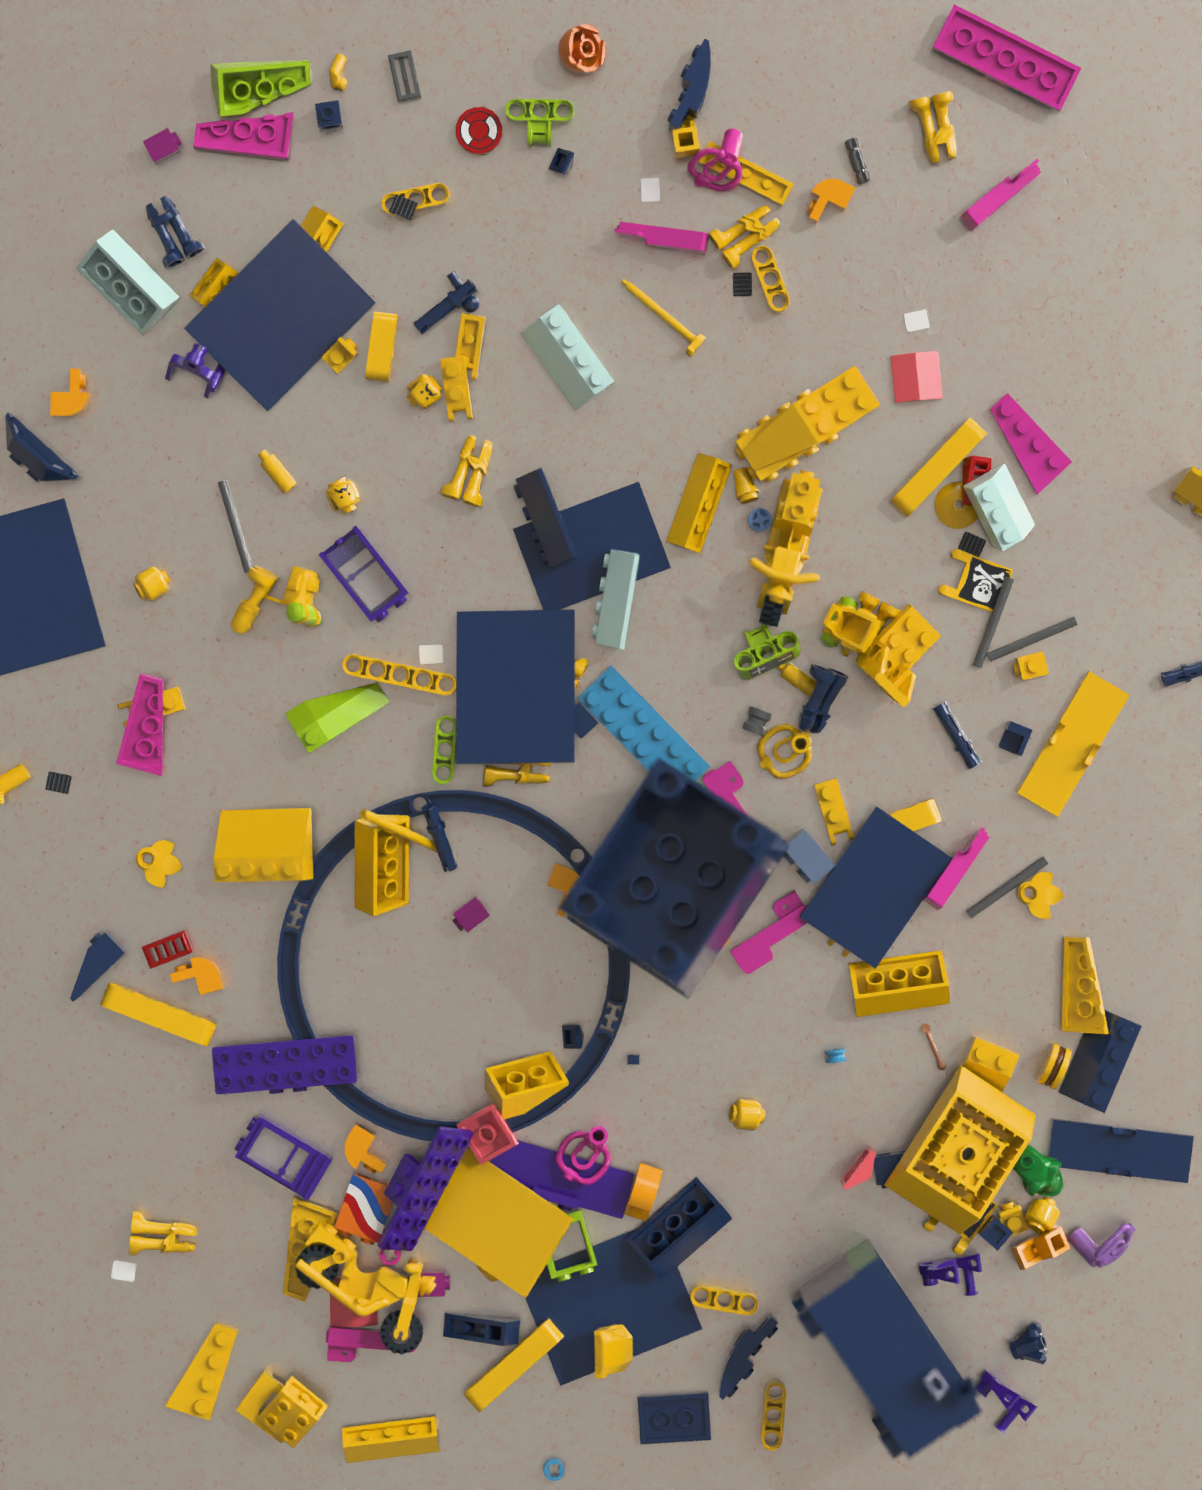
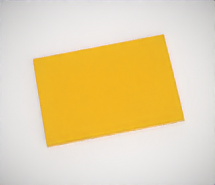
[424,1147,574,1298]

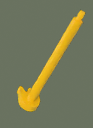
[621,279,706,357]

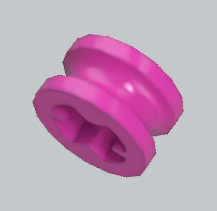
[379,1249,401,1266]

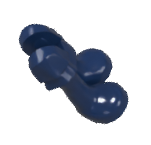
[146,196,205,268]
[798,664,848,734]

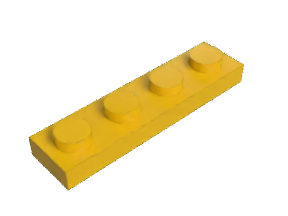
[699,141,794,206]

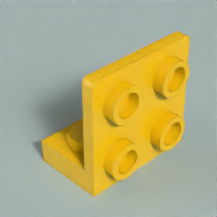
[189,257,238,307]
[258,1376,328,1448]

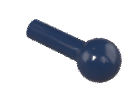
[447,271,480,312]

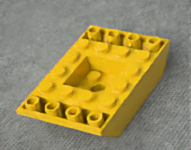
[884,1065,1036,1234]

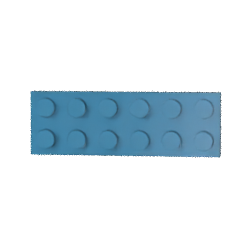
[577,666,710,781]

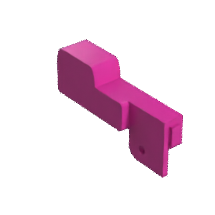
[960,158,1041,231]
[615,222,709,254]
[702,761,745,812]
[924,827,989,910]
[730,890,807,974]
[326,1322,415,1362]

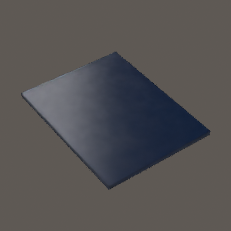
[184,219,376,411]
[0,498,106,676]
[456,610,575,764]
[525,1227,702,1386]

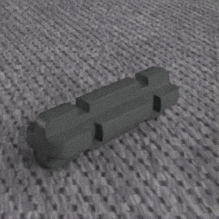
[845,138,870,184]

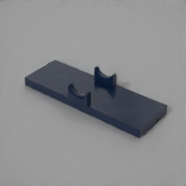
[1048,1119,1194,1183]

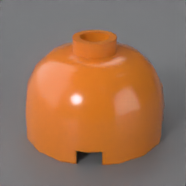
[558,24,606,73]

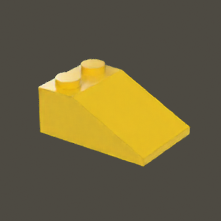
[484,1051,569,1119]

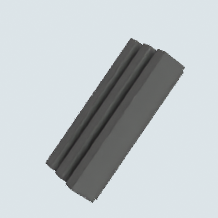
[388,50,421,103]

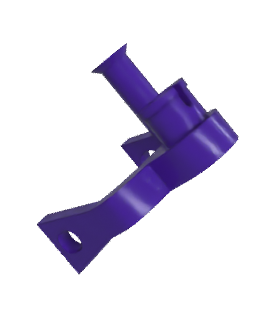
[165,343,225,398]
[919,1253,982,1296]
[976,1370,1037,1434]

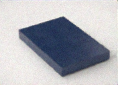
[637,1392,711,1445]

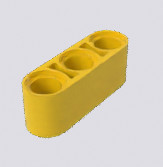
[381,183,450,217]
[751,246,789,314]
[365,311,398,382]
[889,798,942,831]
[690,1283,758,1315]
[760,1379,787,1451]

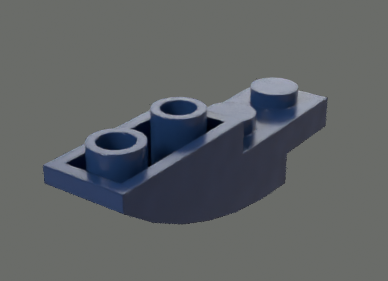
[667,39,711,132]
[719,1314,778,1400]

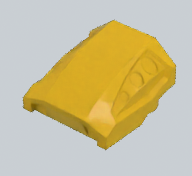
[594,1324,633,1379]

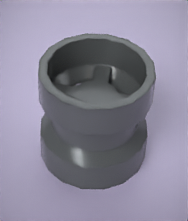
[742,706,772,736]

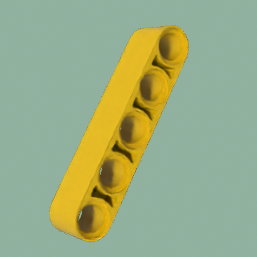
[890,418,987,517]
[342,654,456,695]
[100,983,216,1046]
[463,1318,564,1412]

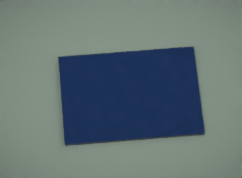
[513,482,671,610]
[800,806,952,969]

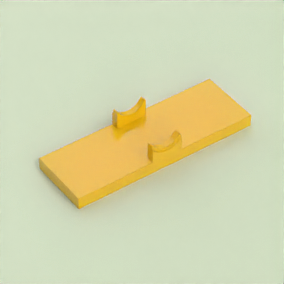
[1017,671,1130,817]

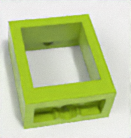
[547,1210,598,1282]

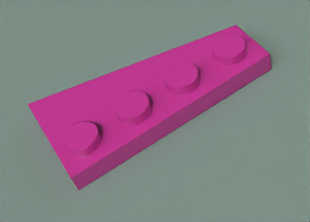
[193,112,294,160]
[990,393,1072,494]
[116,673,163,776]

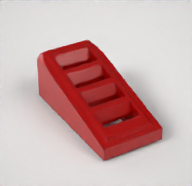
[962,456,992,506]
[141,930,194,969]

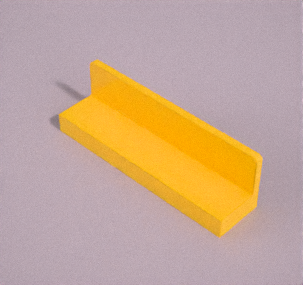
[301,206,344,252]
[666,453,732,554]
[342,1416,440,1463]

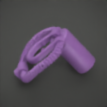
[1068,1223,1136,1268]

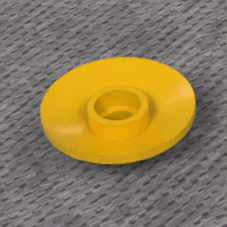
[935,482,978,529]

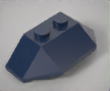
[5,412,81,482]

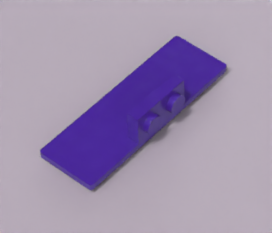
[212,1035,357,1095]
[377,1127,474,1251]
[491,1140,635,1219]

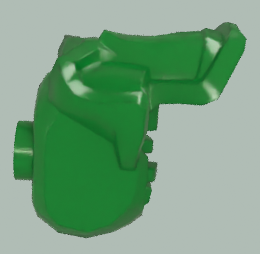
[1013,1145,1063,1197]

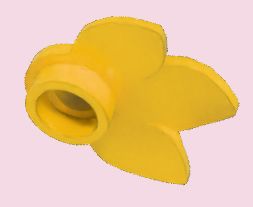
[136,840,182,888]
[1017,872,1064,919]

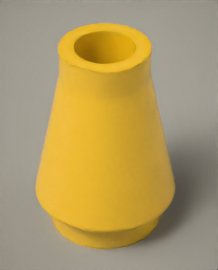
[733,467,759,504]

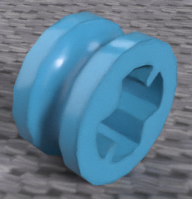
[824,1048,847,1063]
[543,1458,565,1481]

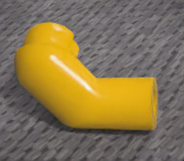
[329,54,347,91]

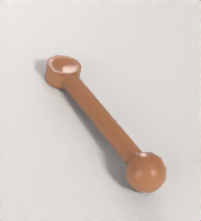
[921,1024,946,1070]

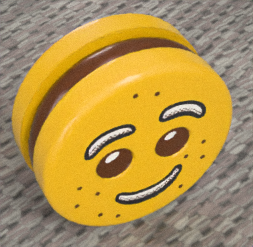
[1037,1043,1072,1090]

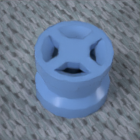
[748,508,772,532]

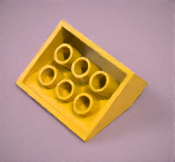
[214,808,313,882]

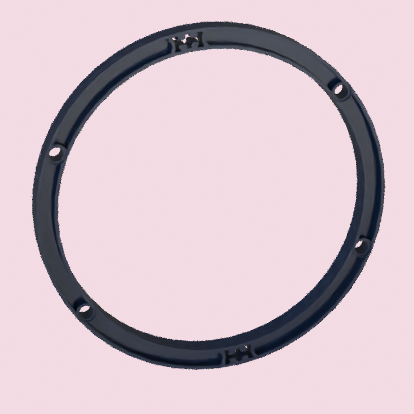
[277,790,630,1141]

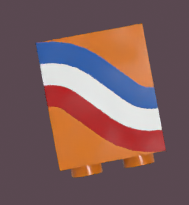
[334,1172,393,1245]

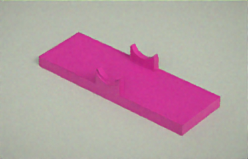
[933,4,1081,112]

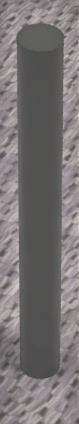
[218,480,253,573]
[973,576,1014,668]
[987,617,1078,662]
[966,857,1048,919]

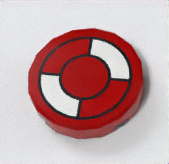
[456,107,502,155]

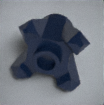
[1009,1323,1047,1364]

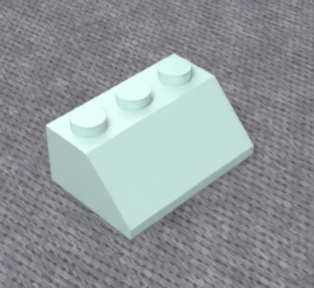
[963,463,1035,551]

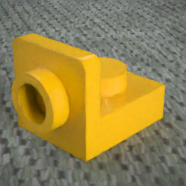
[321,336,358,375]
[1012,651,1049,681]
[996,1201,1029,1237]

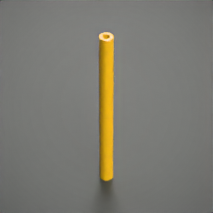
[359,809,437,853]

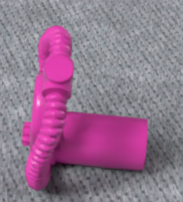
[687,128,743,192]
[555,1126,611,1185]

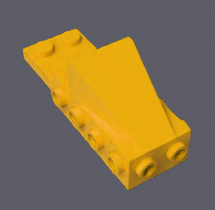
[734,365,880,483]

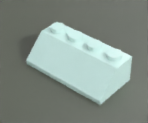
[76,229,179,336]
[521,304,614,411]
[592,549,639,649]

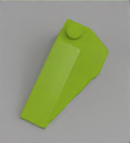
[210,60,311,116]
[285,682,390,753]

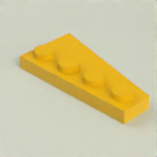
[1062,937,1109,1034]
[283,1196,338,1302]
[165,1322,238,1421]

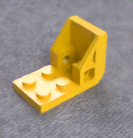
[856,603,941,708]

